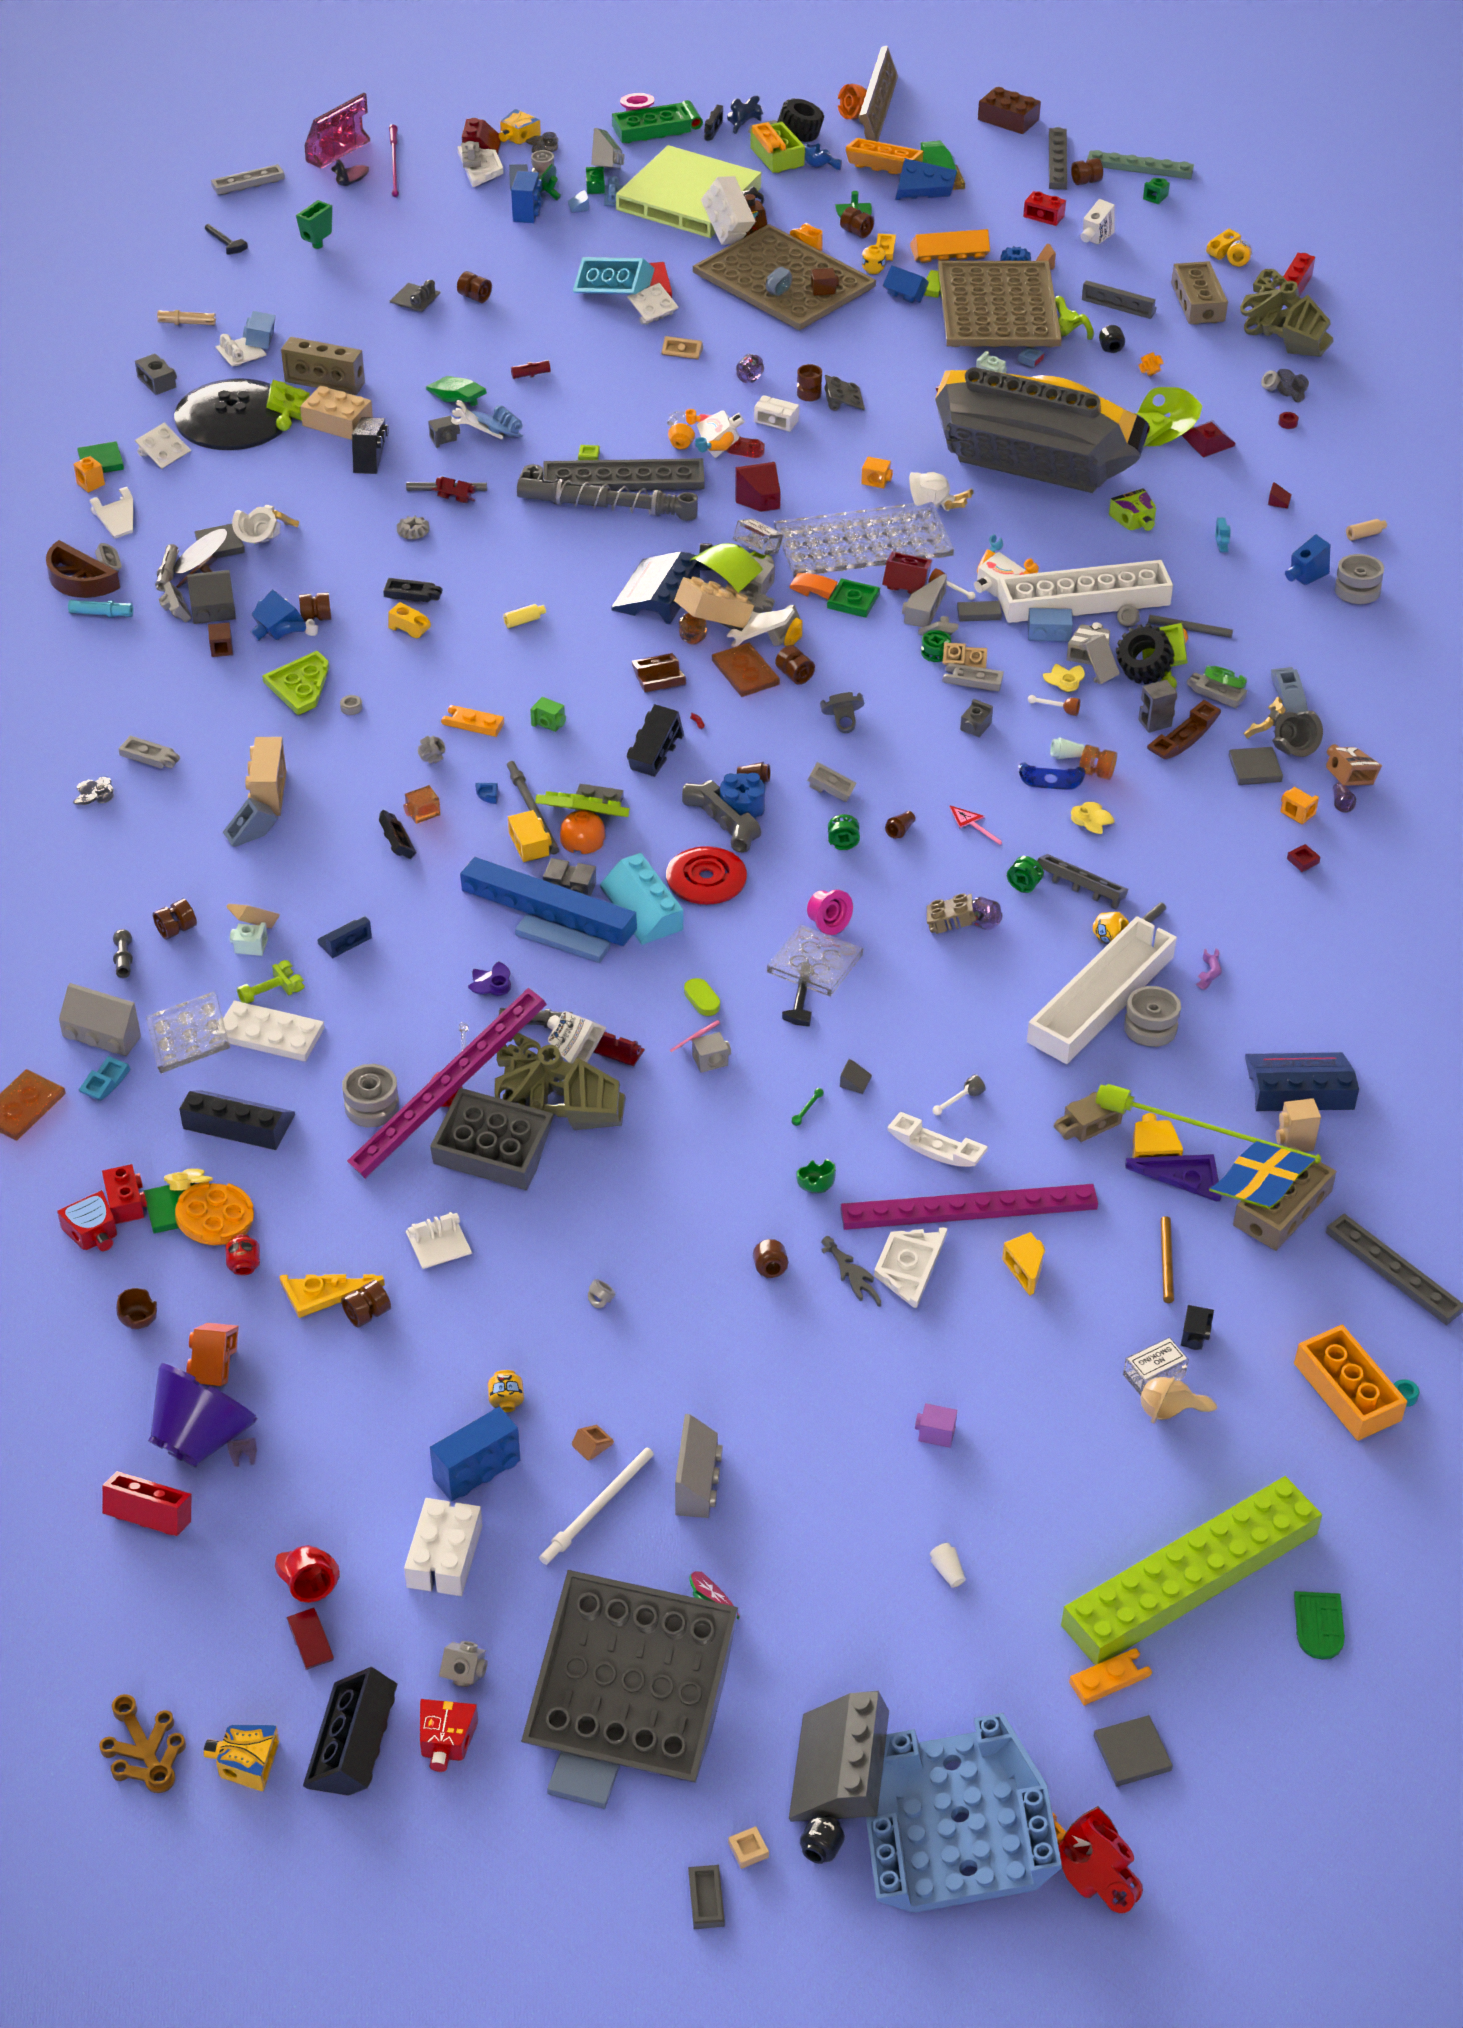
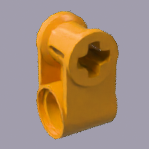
[790,223,823,251]

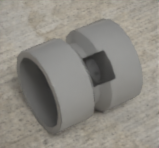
[531,150,554,178]

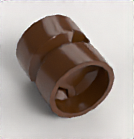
[1071,158,1103,185]
[840,206,874,238]
[457,271,492,303]
[797,364,822,401]
[299,592,331,622]
[775,645,815,685]
[152,898,197,939]
[341,1280,391,1328]

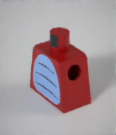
[57,1190,117,1251]

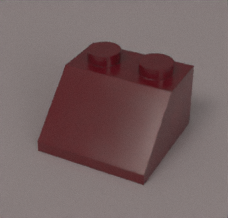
[462,118,501,155]
[882,551,933,594]

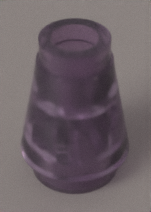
[1333,783,1356,813]

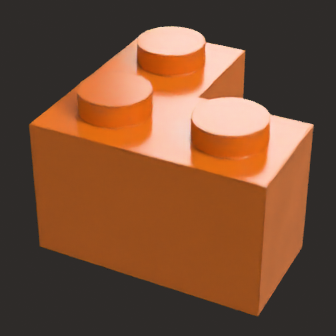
[186,1323,239,1386]

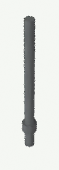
[507,761,559,854]

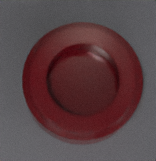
[1278,412,1299,429]

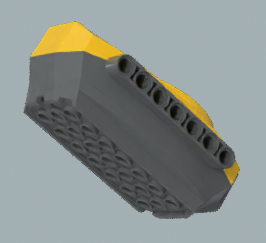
[935,367,1150,493]

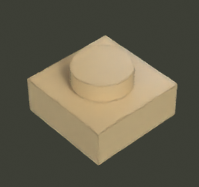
[728,1826,769,1869]

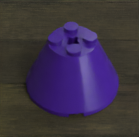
[148,1363,258,1467]

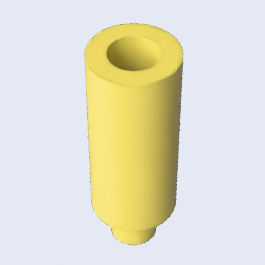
[503,604,546,628]

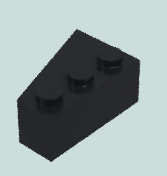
[352,417,389,474]
[627,704,684,777]

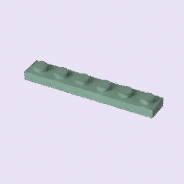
[1087,150,1194,179]

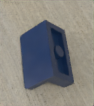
[317,916,372,958]

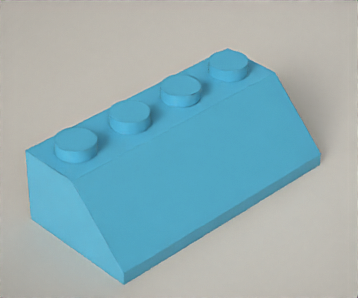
[573,257,655,294]
[600,853,683,945]

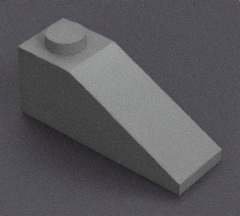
[902,574,947,627]

